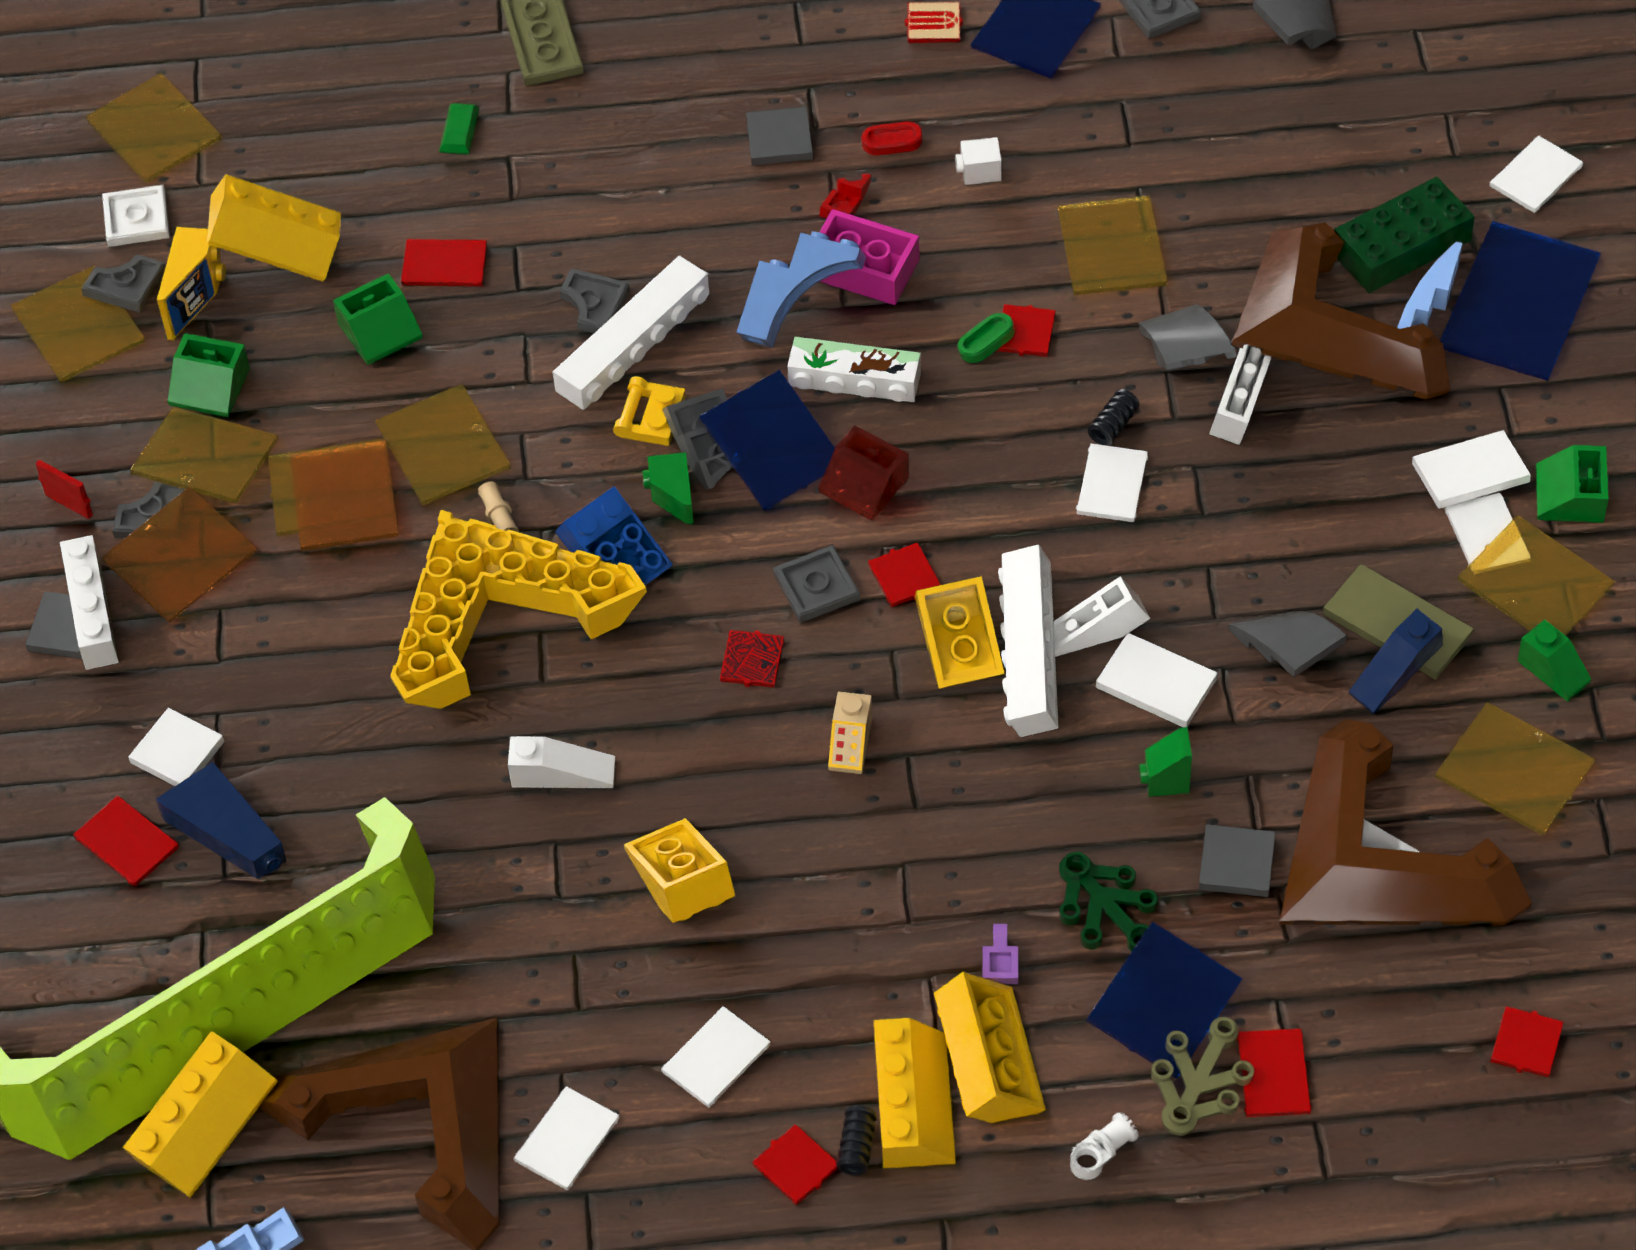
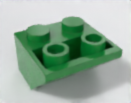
[333,273,423,365]
[168,333,250,417]
[1536,445,1608,523]

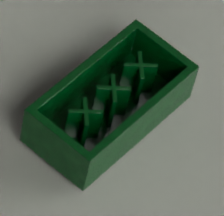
[1334,176,1475,294]

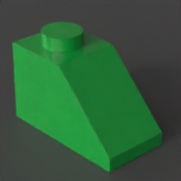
[642,452,694,524]
[1517,619,1591,702]
[1139,727,1192,797]

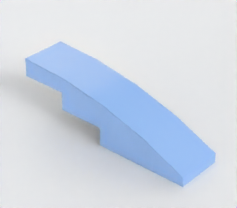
[1397,242,1462,329]
[197,1207,304,1250]

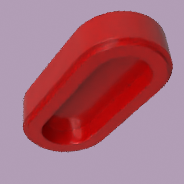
[861,122,923,155]

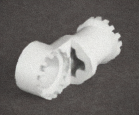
[1070,1113,1138,1180]

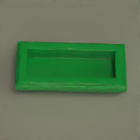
[439,103,479,155]

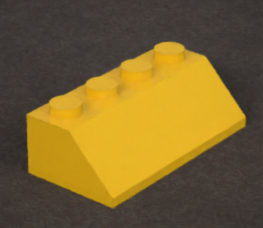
[207,174,341,282]
[934,972,1046,1123]
[874,1018,956,1168]
[123,1031,278,1198]

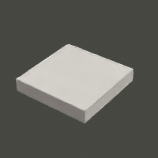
[102,185,170,247]
[128,708,224,786]

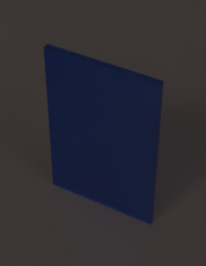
[1440,221,1601,381]

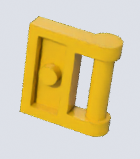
[613,376,686,446]

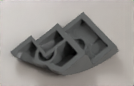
[1253,0,1337,50]
[1139,304,1237,370]
[662,388,755,491]
[1228,611,1346,677]

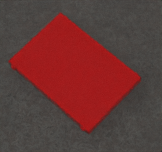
[401,239,487,286]
[73,795,179,887]
[1237,1028,1312,1118]

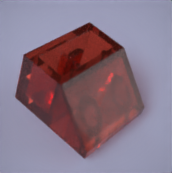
[818,425,909,521]

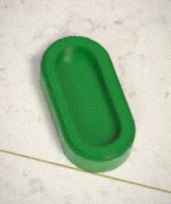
[957,313,1015,363]

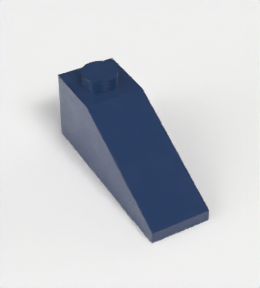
[1349,608,1443,714]

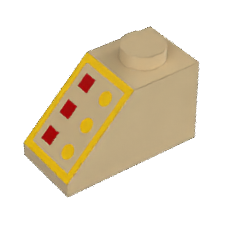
[828,692,872,774]

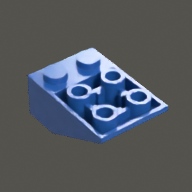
[555,486,673,585]

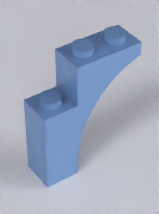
[737,231,866,348]

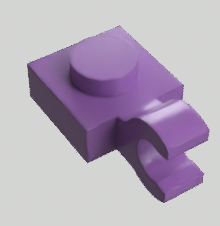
[983,924,1018,984]

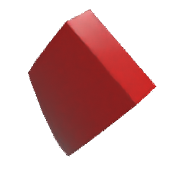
[819,173,872,219]

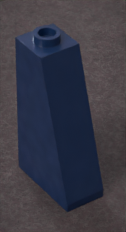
[156,762,286,879]

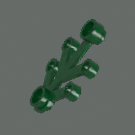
[1059,852,1157,956]

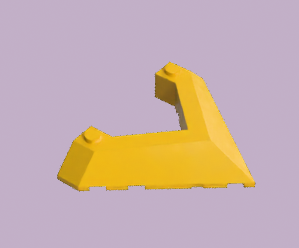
[390,510,647,709]

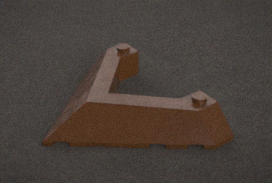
[1230,222,1451,399]
[1279,719,1532,925]
[258,1018,500,1250]

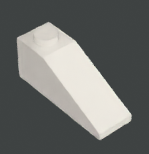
[1054,576,1150,657]
[508,736,616,788]

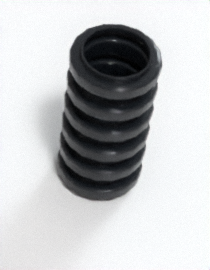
[1087,389,1140,446]
[836,1105,877,1175]

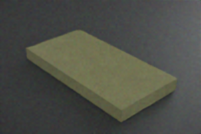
[500,0,584,86]
[1323,564,1474,680]

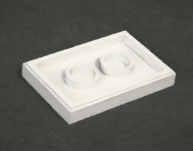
[1412,430,1531,509]
[1096,633,1218,727]

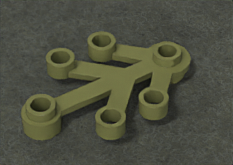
[1151,1017,1254,1136]

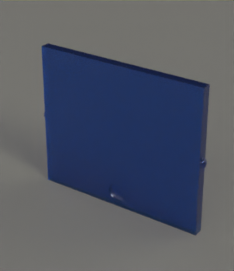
[971,0,1101,78]
[699,369,845,511]
[1086,922,1243,1079]

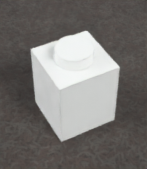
[955,137,1001,185]

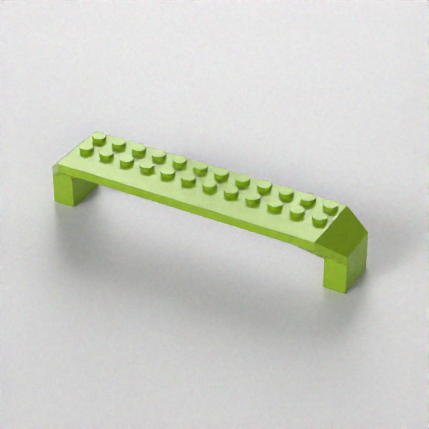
[0,797,435,1160]

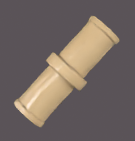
[478,481,519,532]

